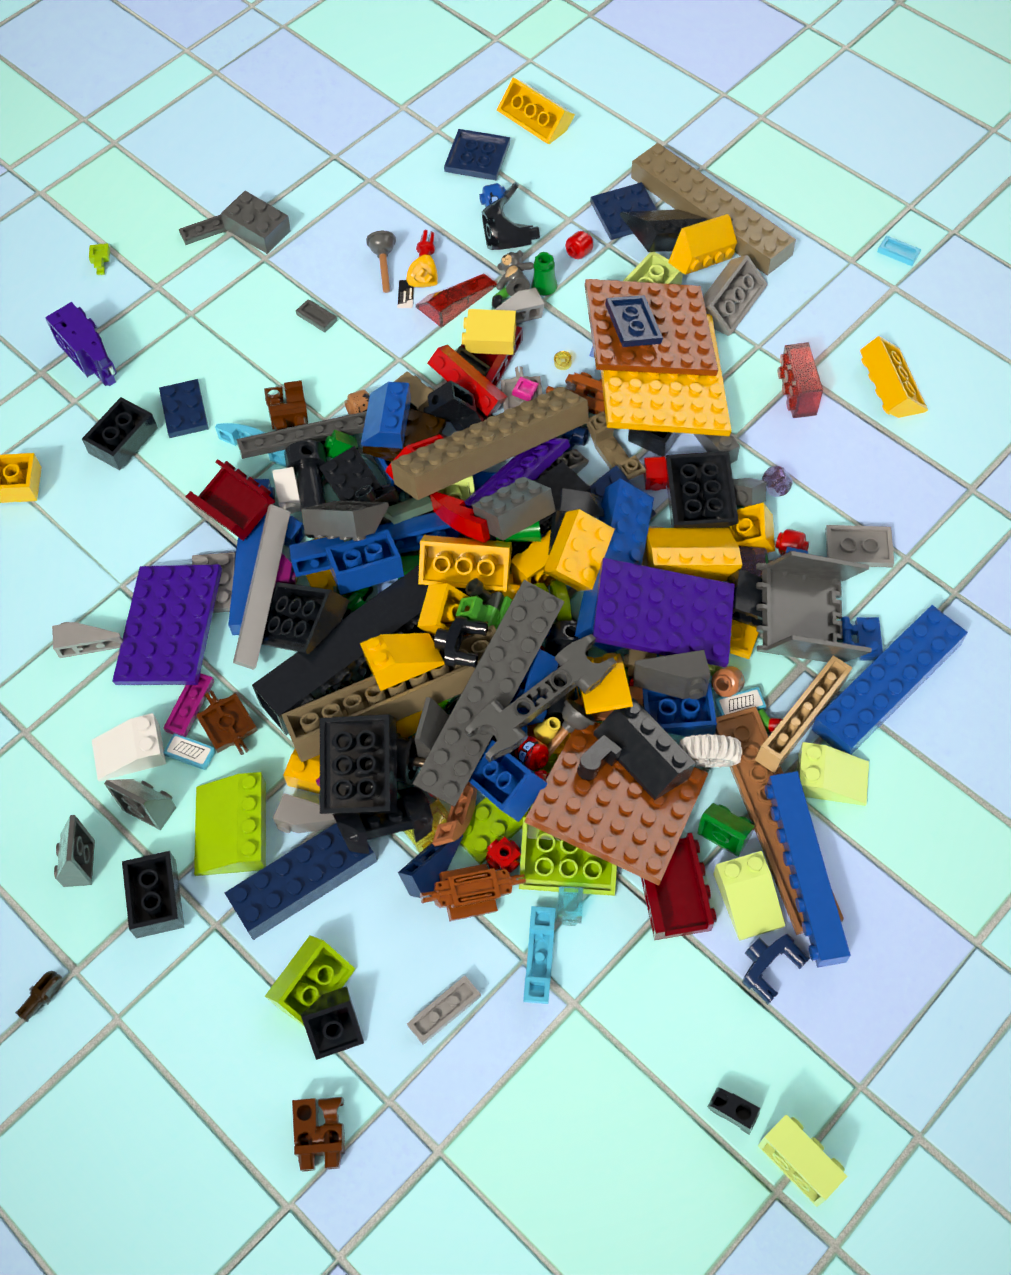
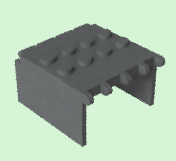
[756,551,872,662]

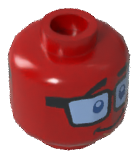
[514,736,549,771]

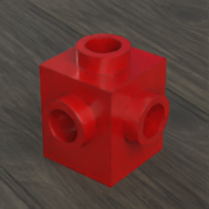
[486,836,521,873]

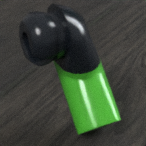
[491,288,510,309]

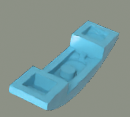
[215,423,286,467]
[523,906,556,1004]

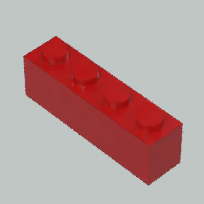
[427,344,508,416]

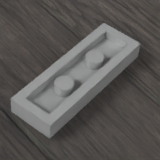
[407,975,481,1045]

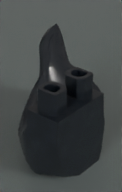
[482,181,540,250]

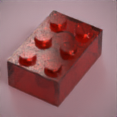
[777,342,823,418]

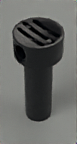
[284,440,327,538]
[544,620,589,726]

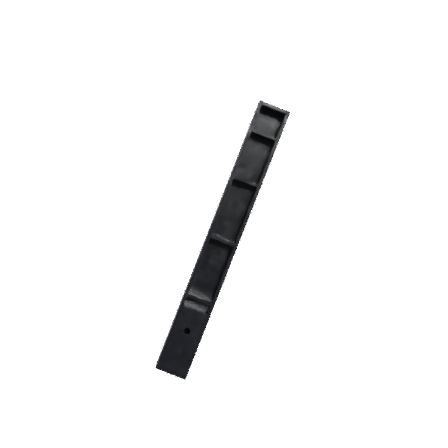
[252,461,591,735]

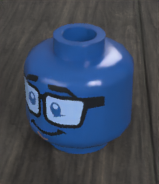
[479,183,506,207]

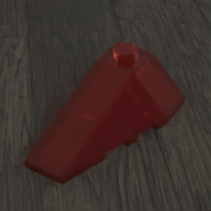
[415,273,497,328]

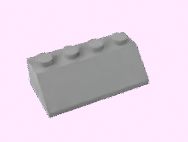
[703,255,768,336]

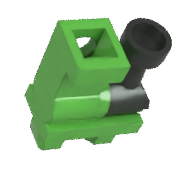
[455,578,512,630]

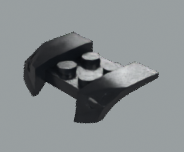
[548,488,604,555]
[332,786,433,854]

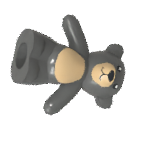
[496,250,534,296]

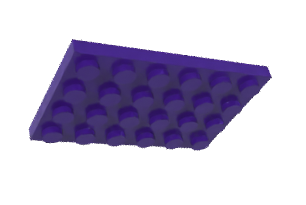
[592,558,735,667]
[112,564,222,685]

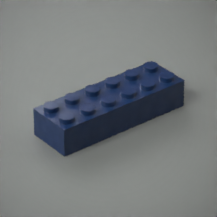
[224,823,377,940]

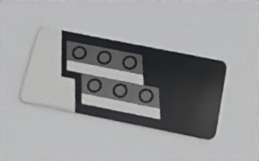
[397,280,414,308]

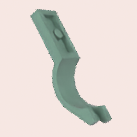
[343,496,433,542]

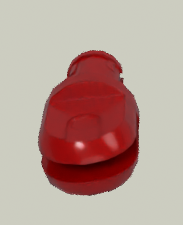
[416,229,435,257]

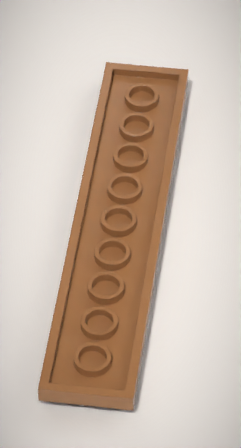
[715,706,844,935]

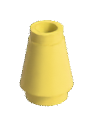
[534,717,560,744]

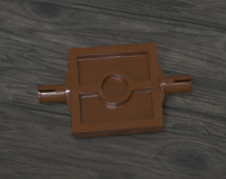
[196,690,258,755]

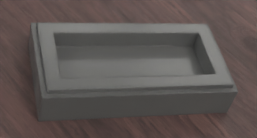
[295,299,338,333]

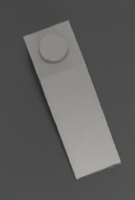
[494,288,545,323]
[52,622,123,659]
[273,793,336,833]

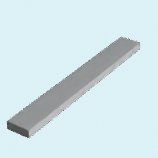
[233,504,290,670]

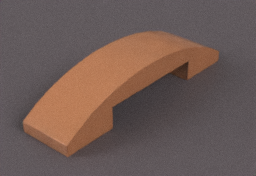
[432,781,477,846]

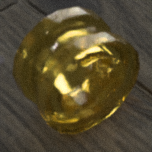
[554,351,572,370]

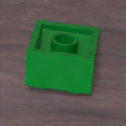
[697,803,755,857]

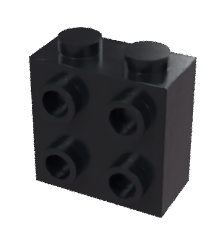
[727,569,763,628]

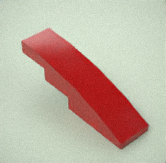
[430,492,490,543]

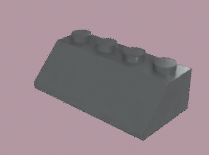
[301,501,389,541]

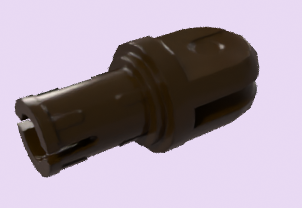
[15,971,63,1023]

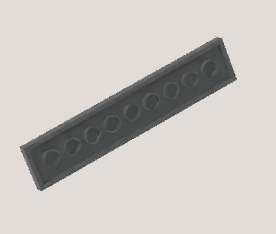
[413,580,564,807]

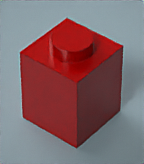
[644,457,667,491]

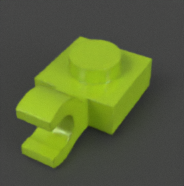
[89,243,110,275]

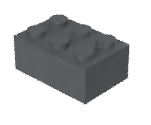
[221,190,291,254]
[472,477,556,540]

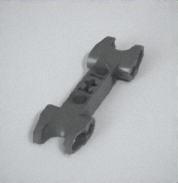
[465,634,617,762]

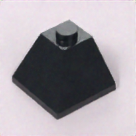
[301,986,364,1060]

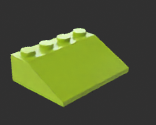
[194,772,266,876]
[519,814,617,896]

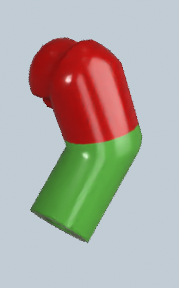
[758,709,782,733]

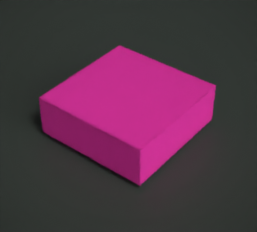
[512,377,539,401]

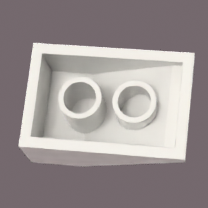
[92,713,167,782]

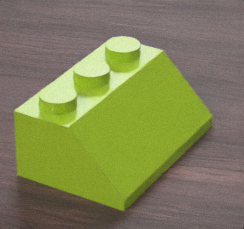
[264,935,355,1026]

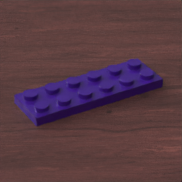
[465,438,570,509]

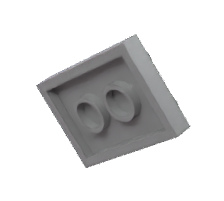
[825,525,894,568]
[192,552,236,613]

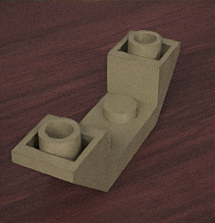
[586,411,646,480]

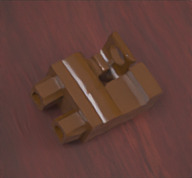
[264,380,308,431]
[292,1097,345,1172]

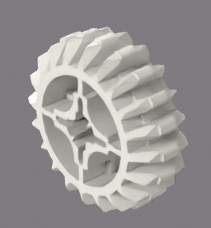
[679,734,742,768]

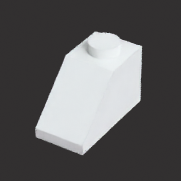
[272,467,301,514]

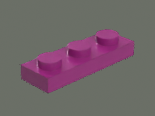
[163,673,215,737]

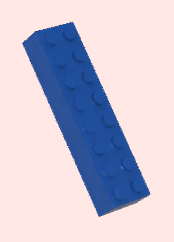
[575,478,654,653]
[811,605,968,755]

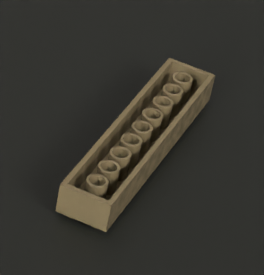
[631,143,796,276]
[391,387,589,500]
[282,625,496,762]

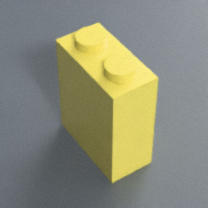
[462,309,516,355]

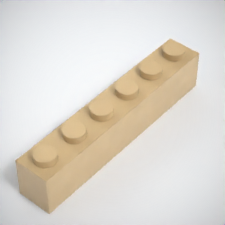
[755,655,852,773]

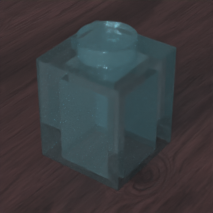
[557,886,583,926]

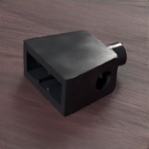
[424,381,476,422]

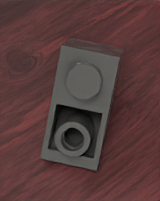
[733,478,766,507]

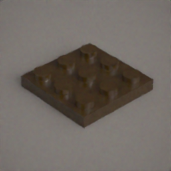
[363,408,446,462]

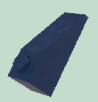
[398,835,463,899]

